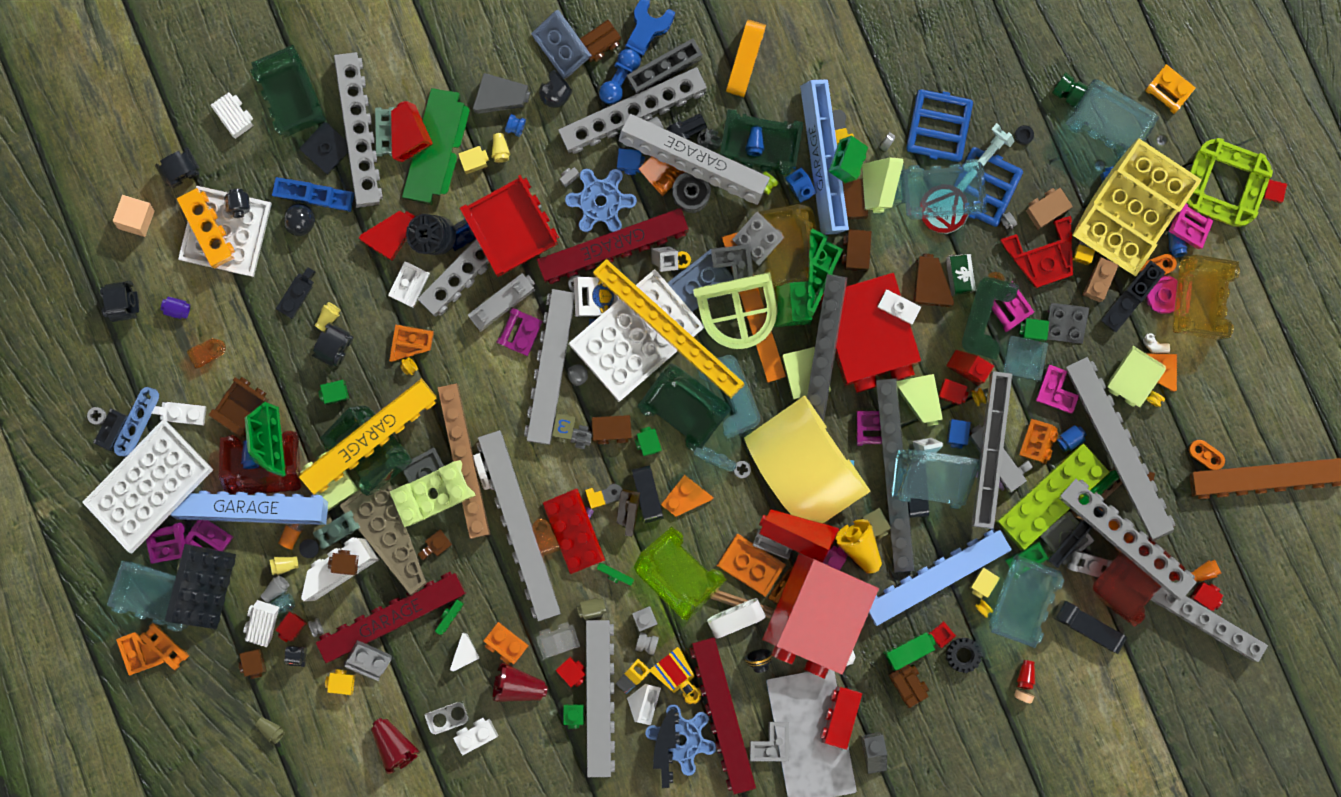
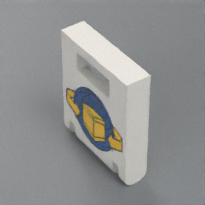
[574,277,619,317]

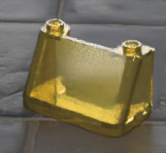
[759,204,816,288]

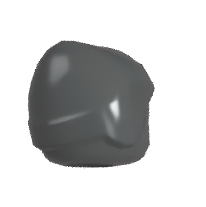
[567,364,588,386]

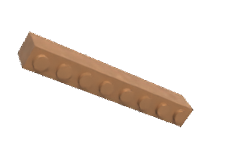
[438,383,490,539]

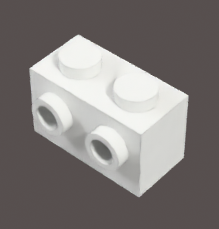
[453,718,498,756]

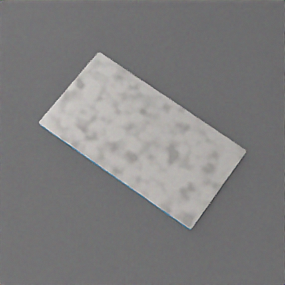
[766,669,857,797]

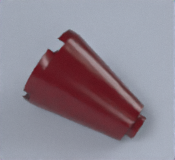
[492,663,548,702]
[371,718,420,774]

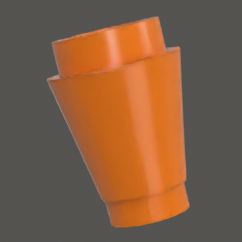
[1191,560,1222,582]

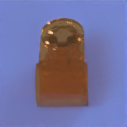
[186,338,226,369]
[533,518,560,557]

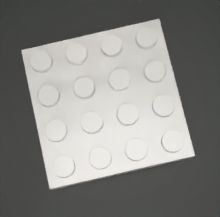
[178,186,272,277]

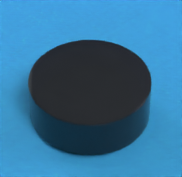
[1014,125,1034,145]
[299,539,319,558]

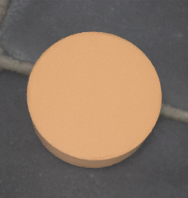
[1014,689,1034,704]

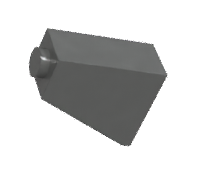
[473,73,531,114]
[860,732,887,774]

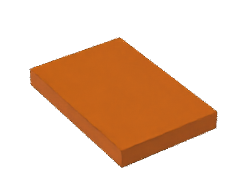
[717,533,786,597]

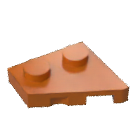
[389,324,434,362]
[1147,354,1177,392]
[661,475,713,517]
[116,632,165,676]

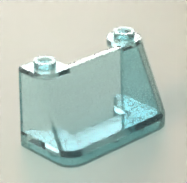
[892,450,980,509]

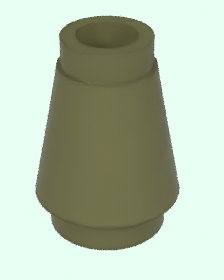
[255,717,285,744]

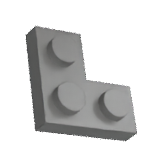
[749,722,789,761]

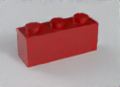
[820,686,862,750]

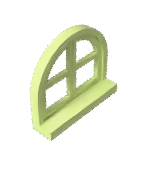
[693,272,777,349]

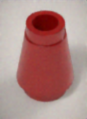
[1016,660,1035,690]

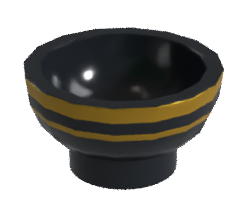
[745,649,772,673]

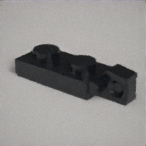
[276,267,316,319]

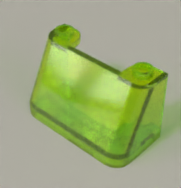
[634,526,727,620]

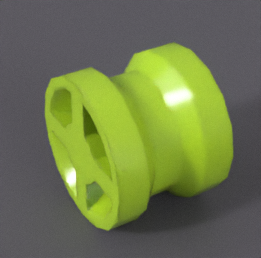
[762,171,779,195]

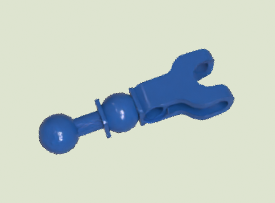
[599,0,675,105]

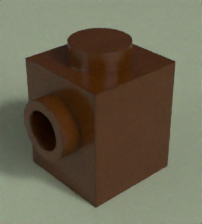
[328,549,359,575]
[239,649,267,679]

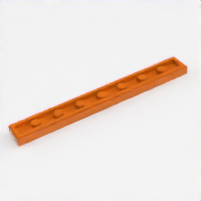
[722,232,786,383]

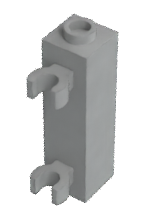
[468,273,535,332]
[969,424,1033,493]

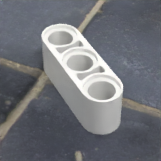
[707,598,766,638]

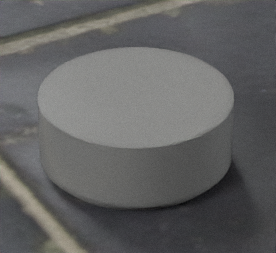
[879,132,895,152]

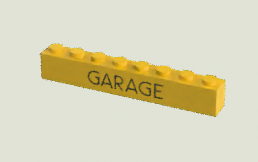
[299,378,436,495]

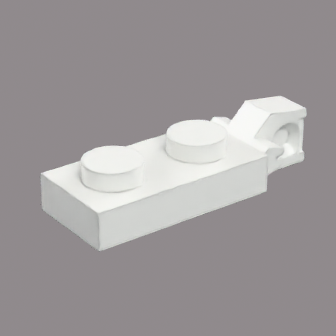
[151,402,206,426]

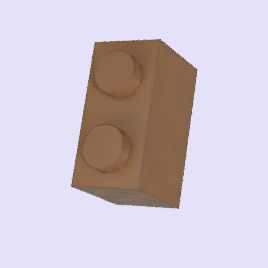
[1026,188,1073,229]
[1082,257,1118,302]

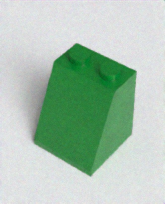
[774,281,812,327]

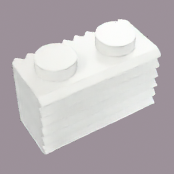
[210,93,254,139]
[243,600,280,647]

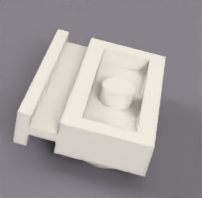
[388,262,430,308]

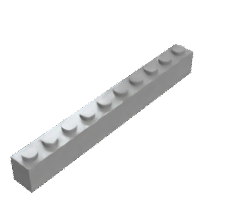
[1066,357,1176,542]
[476,430,561,621]

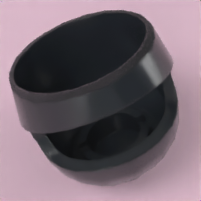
[539,70,573,108]
[284,203,315,236]

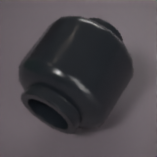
[224,189,250,218]

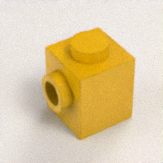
[325,669,355,695]

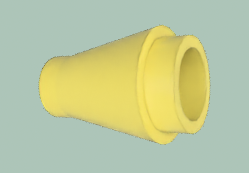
[492,133,510,163]
[315,302,341,332]
[269,556,299,576]

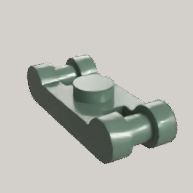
[375,107,395,156]
[313,511,360,550]

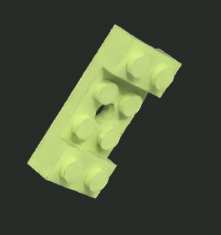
[390,460,476,527]

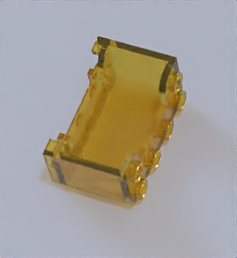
[1173,255,1240,340]

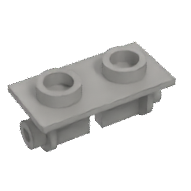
[753,530,792,560]

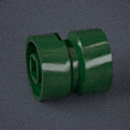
[1052,72,1088,107]

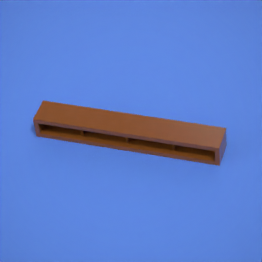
[1189,458,1341,499]

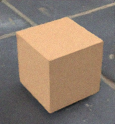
[113,195,155,237]

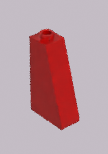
[759,509,839,563]

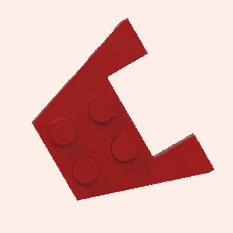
[1000,216,1073,288]

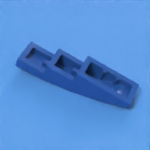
[272,177,354,212]

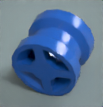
[505,114,526,137]

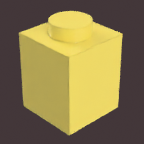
[458,146,489,174]
[969,568,1000,599]

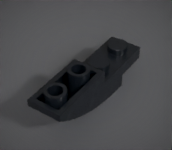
[1101,260,1166,333]
[653,708,680,788]

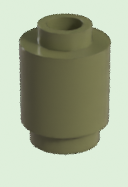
[577,597,607,621]

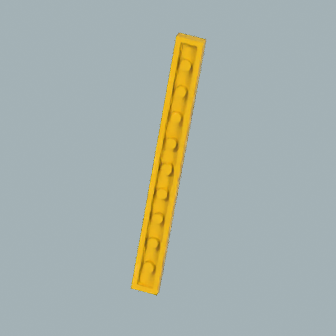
[593,259,744,398]

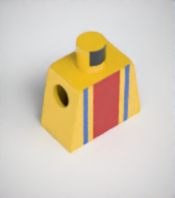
[650,647,695,697]

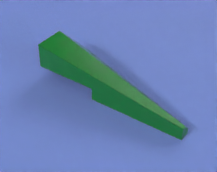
[807,229,843,317]

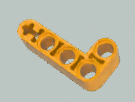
[726,19,766,98]

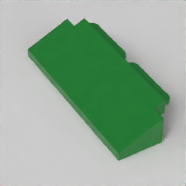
[402,88,470,206]

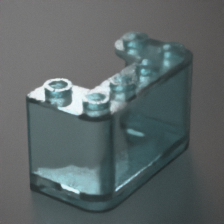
[1065,79,1159,159]
[903,159,987,220]
[697,355,761,441]
[989,555,1064,648]
[107,561,188,632]

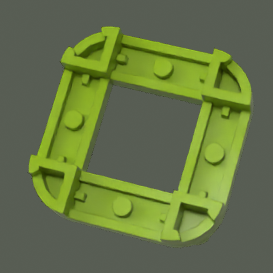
[1187,138,1273,227]

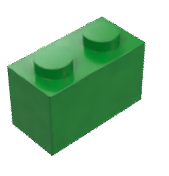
[828,135,868,183]

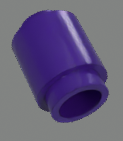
[160,296,191,319]

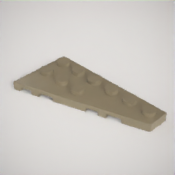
[340,470,427,596]

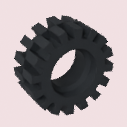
[946,637,982,673]

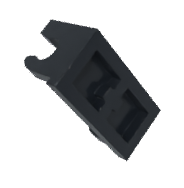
[93,408,128,451]

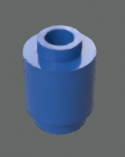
[1057,425,1086,452]

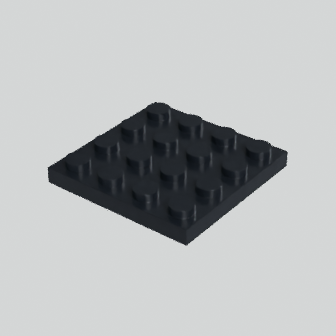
[165,544,236,629]

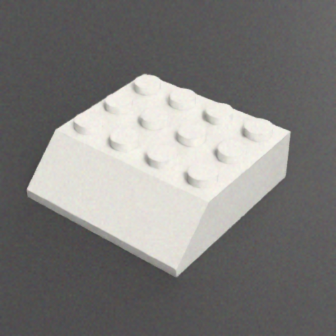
[301,537,380,601]

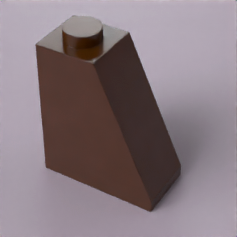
[914,254,954,307]

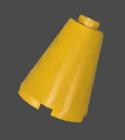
[836,519,882,574]

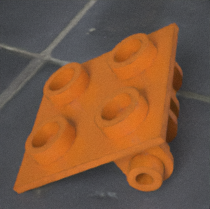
[639,156,686,196]

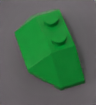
[245,402,286,477]

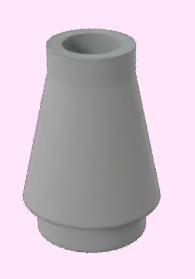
[261,575,289,603]

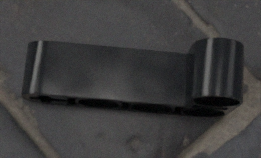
[1053,600,1128,654]

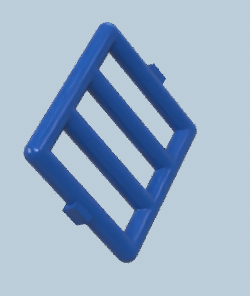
[906,89,973,162]
[954,147,1023,227]

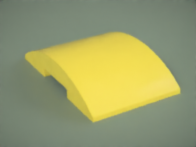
[1073,138,1202,276]
[744,396,871,523]

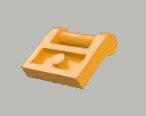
[1145,64,1195,114]

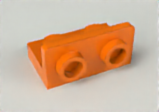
[1019,419,1058,464]
[483,622,529,665]

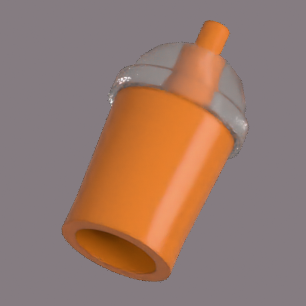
[278,523,304,549]

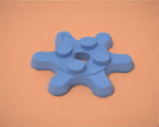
[565,169,637,232]
[646,704,716,776]

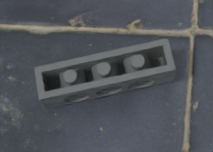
[627,38,703,95]

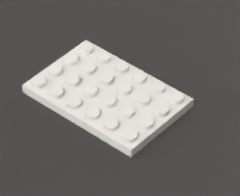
[569,269,704,402]
[83,419,213,554]

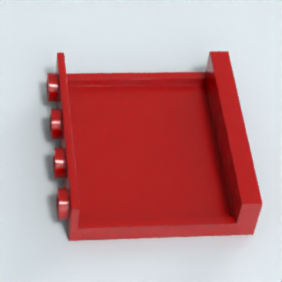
[460,175,559,277]

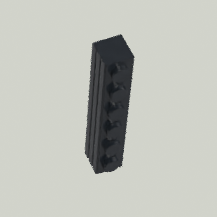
[1047,508,1103,568]

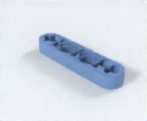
[114,387,159,457]

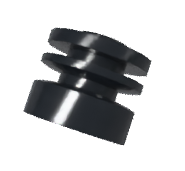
[406,214,456,255]

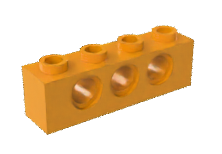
[176,188,235,269]

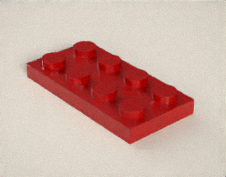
[542,488,605,574]

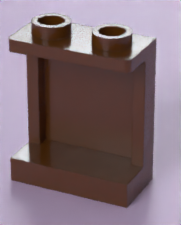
[209,377,269,437]

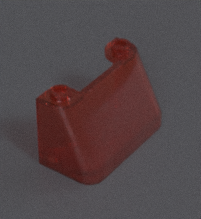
[219,431,301,495]
[1093,534,1185,627]

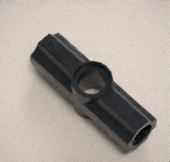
[666,113,707,140]

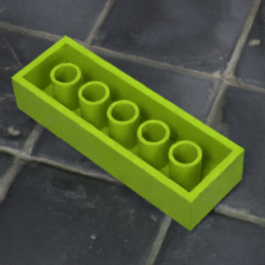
[995,444,1109,550]

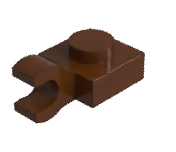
[418,529,452,560]

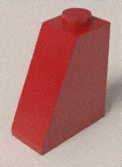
[391,101,433,162]
[358,210,415,261]
[946,350,994,386]

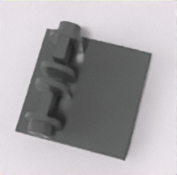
[1047,303,1089,344]

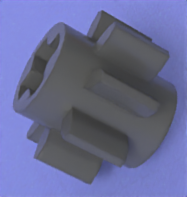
[697,129,721,151]
[571,425,593,449]

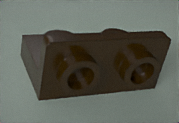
[617,489,640,537]

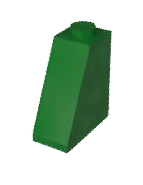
[883,632,936,671]

